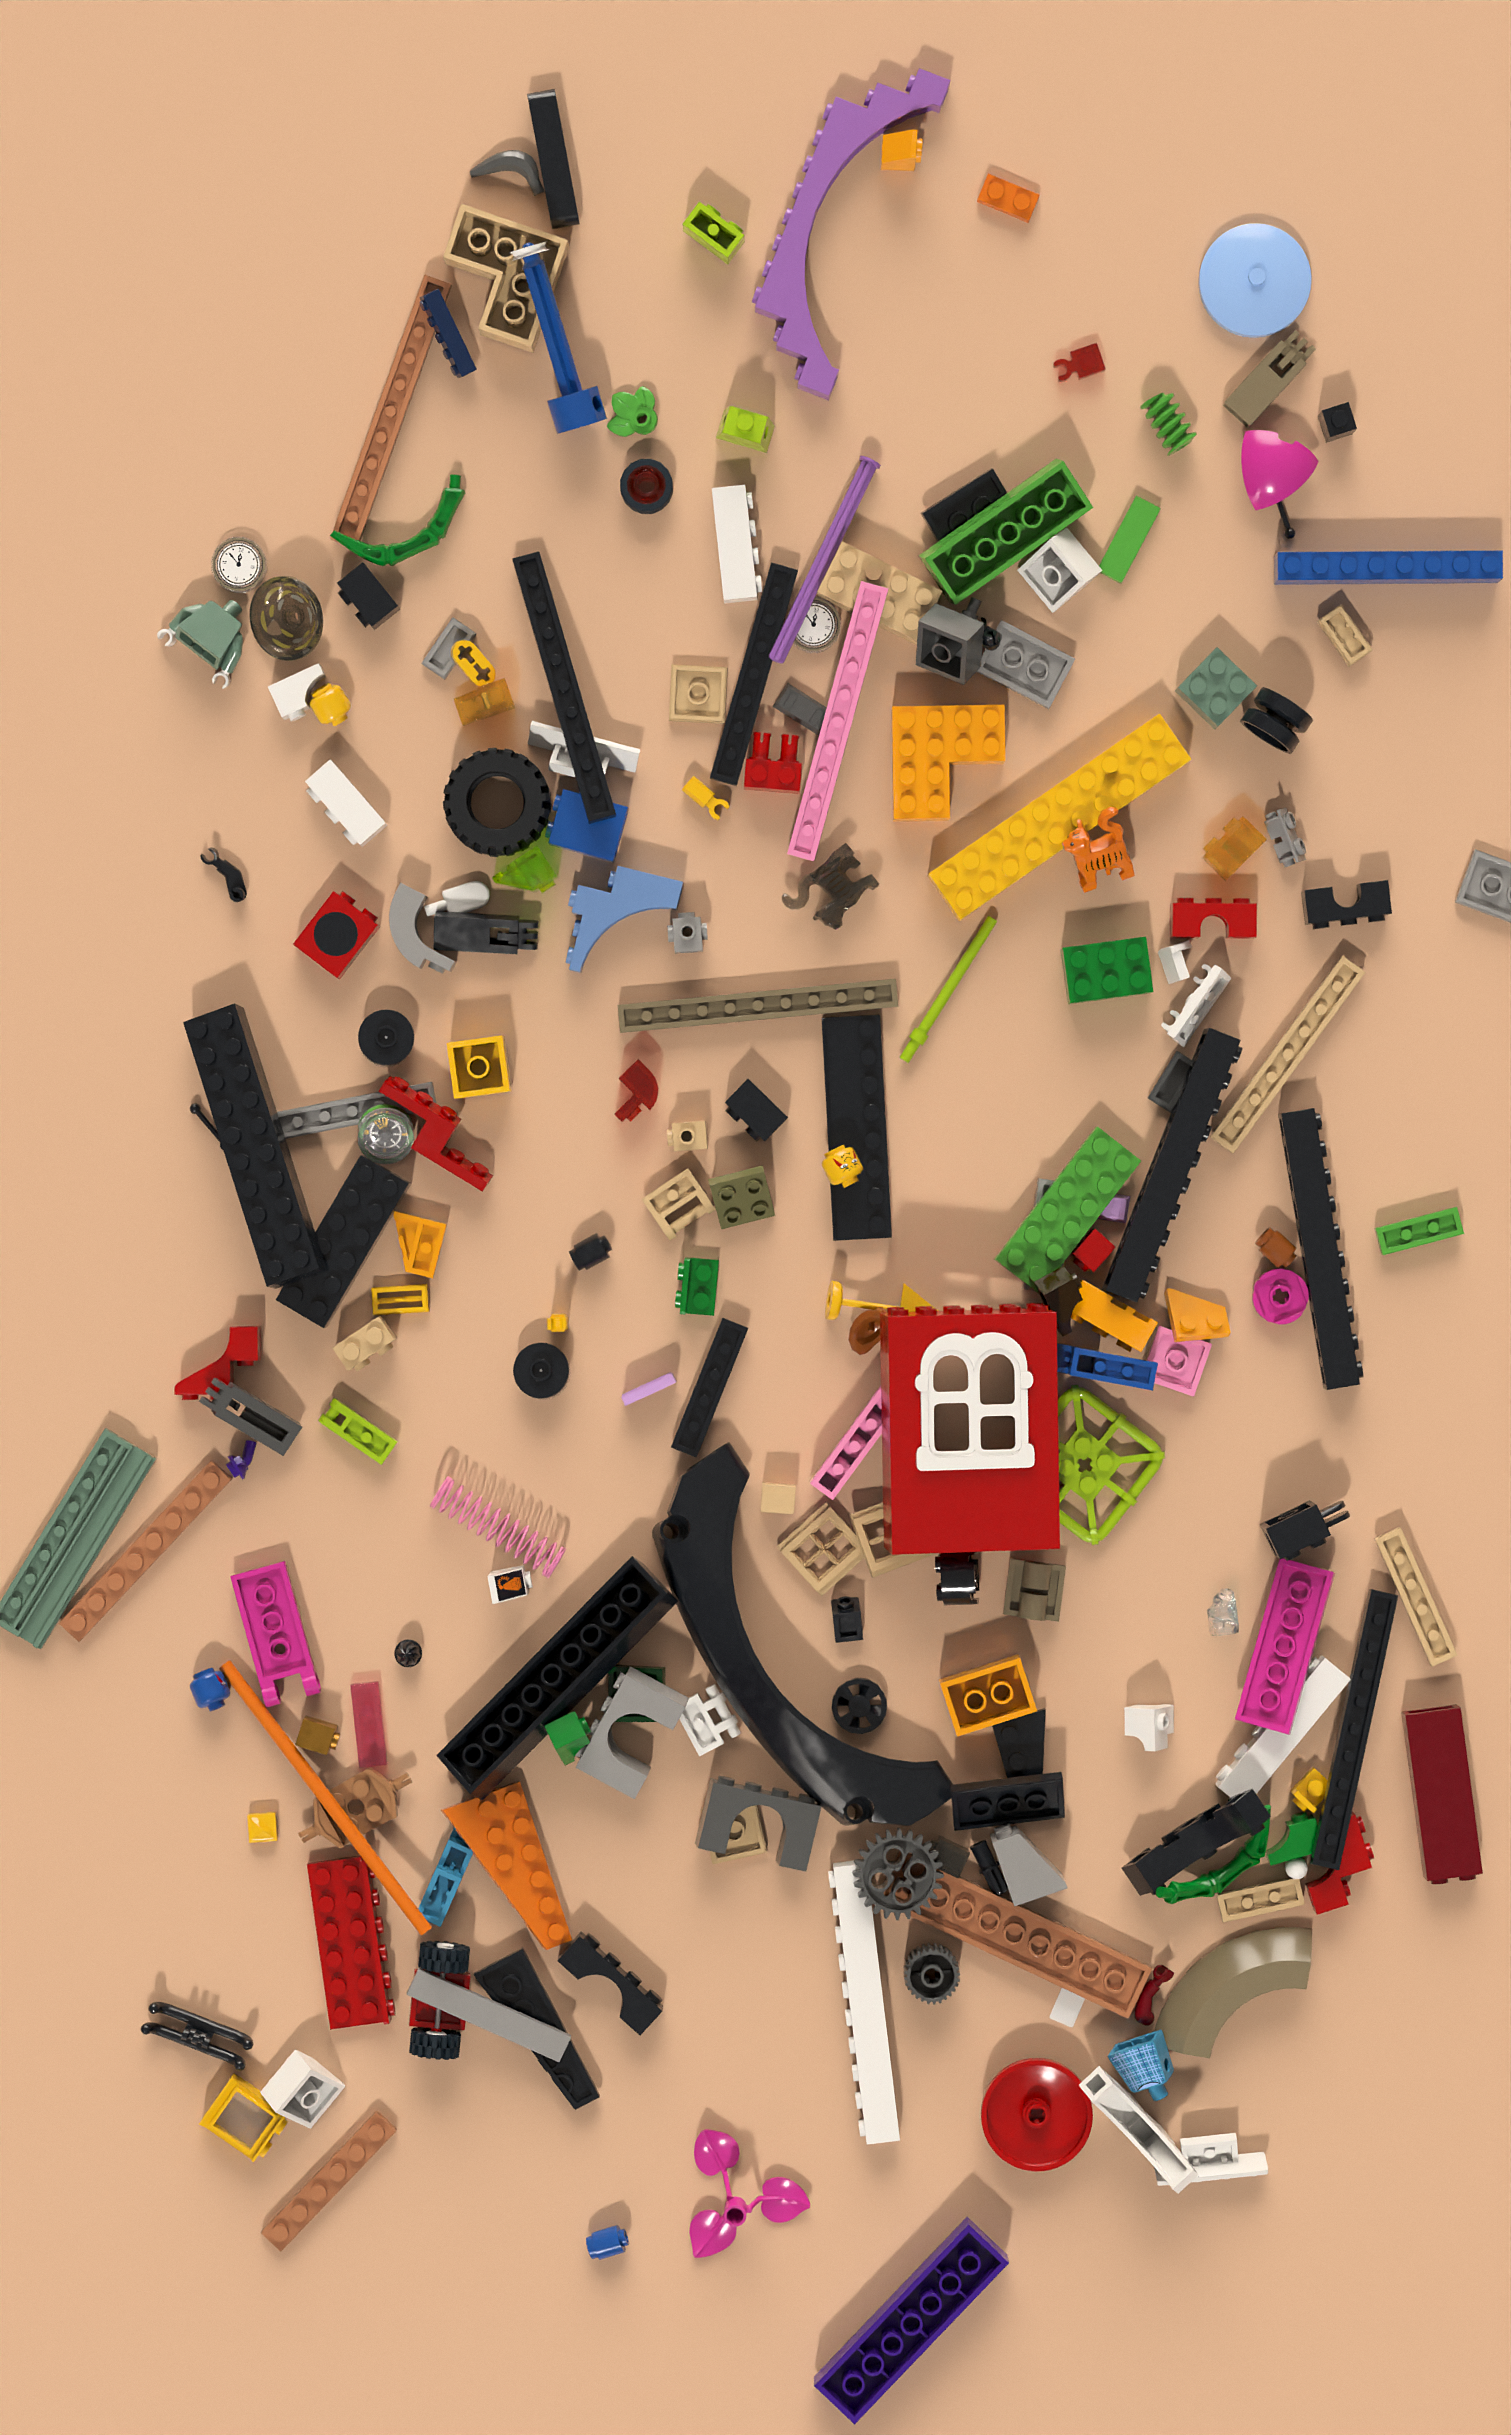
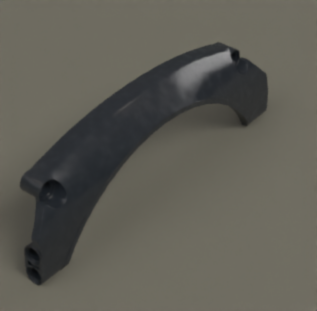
[652,1442,954,1826]

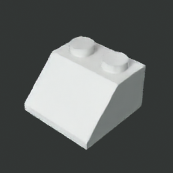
[1017,528,1103,613]
[260,2050,345,2129]

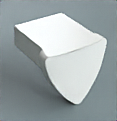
[1158,940,1192,984]

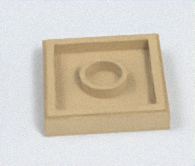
[669,664,727,724]
[701,1805,767,1864]

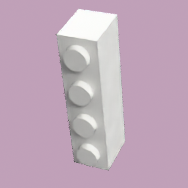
[712,485,762,604]

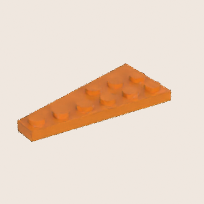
[441,1781,572,1950]

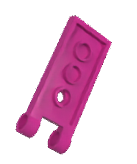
[230,1561,321,1707]

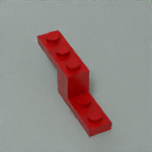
[379,1076,494,1192]

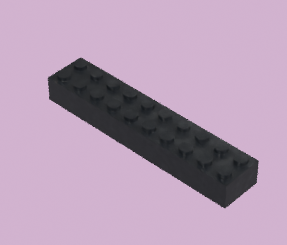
[183,1003,327,1289]
[1102,1028,1243,1302]
[436,1556,678,1800]

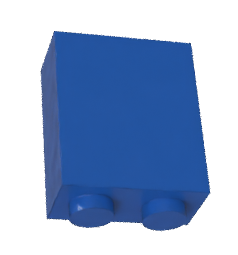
[545,789,629,863]

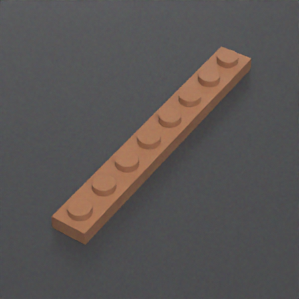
[59,1460,232,1642]

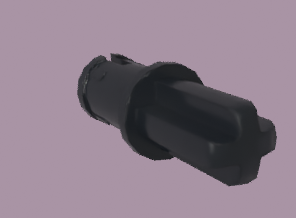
[970,1840,1008,1895]

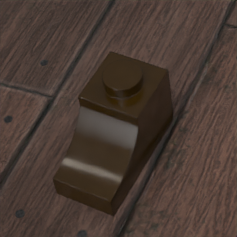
[1034,1266,1083,1337]

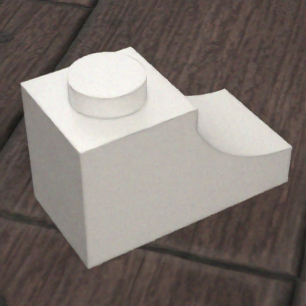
[268,663,326,722]

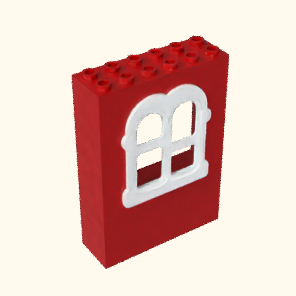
[880,1303,1060,1555]

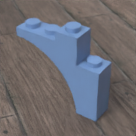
[566,866,684,973]

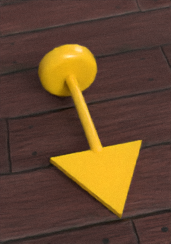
[825,1281,938,1320]

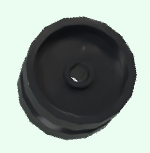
[1240,687,1313,754]

